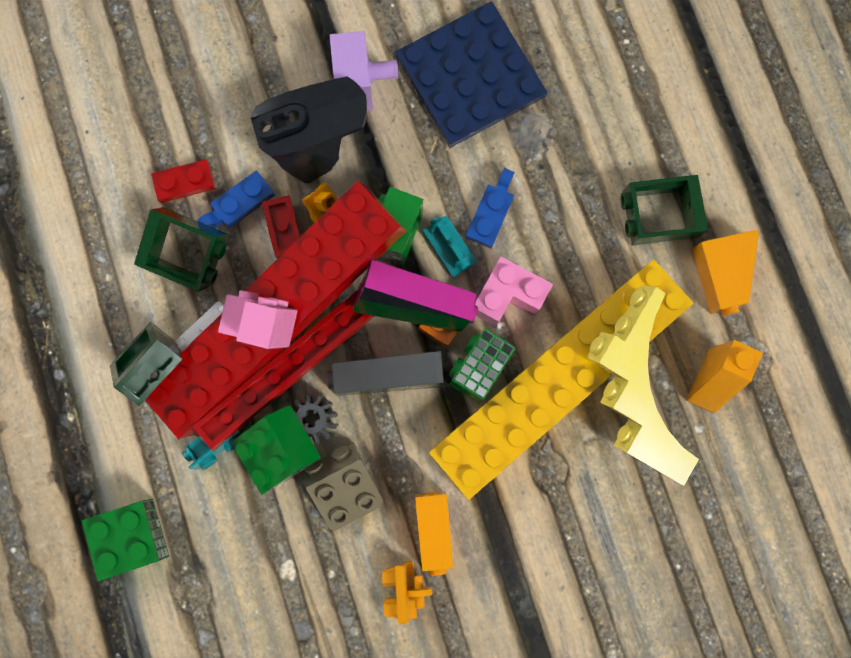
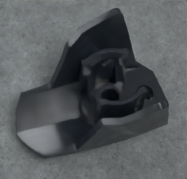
[250,76,367,183]

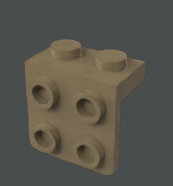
[301,442,383,531]

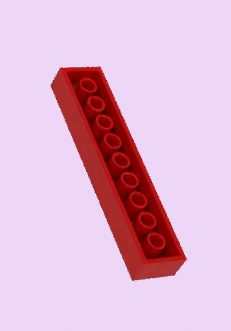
[145,181,407,440]

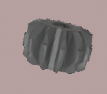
[293,394,338,444]

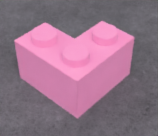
[474,256,553,327]
[218,290,298,349]

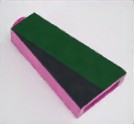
[352,260,478,332]

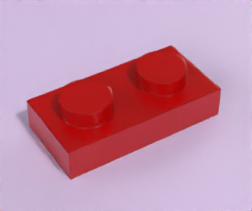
[151,159,216,203]
[261,195,301,259]

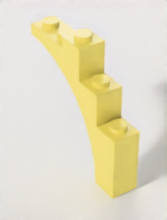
[586,285,699,486]

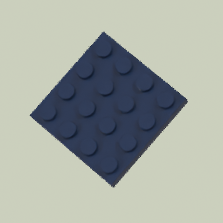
[395,1,548,148]

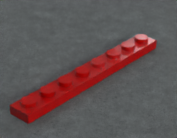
[192,290,375,451]

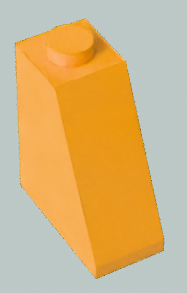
[692,229,759,317]
[686,340,763,413]
[415,491,453,576]

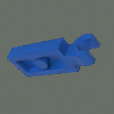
[465,168,515,249]
[197,170,275,229]

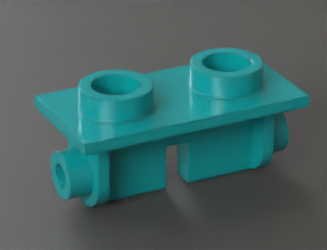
[422,215,477,278]
[182,430,245,471]

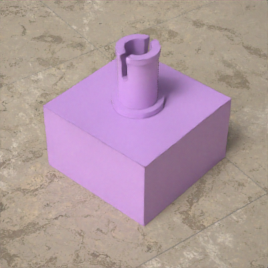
[329,31,398,111]

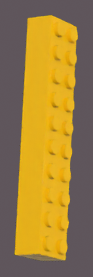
[428,259,694,500]

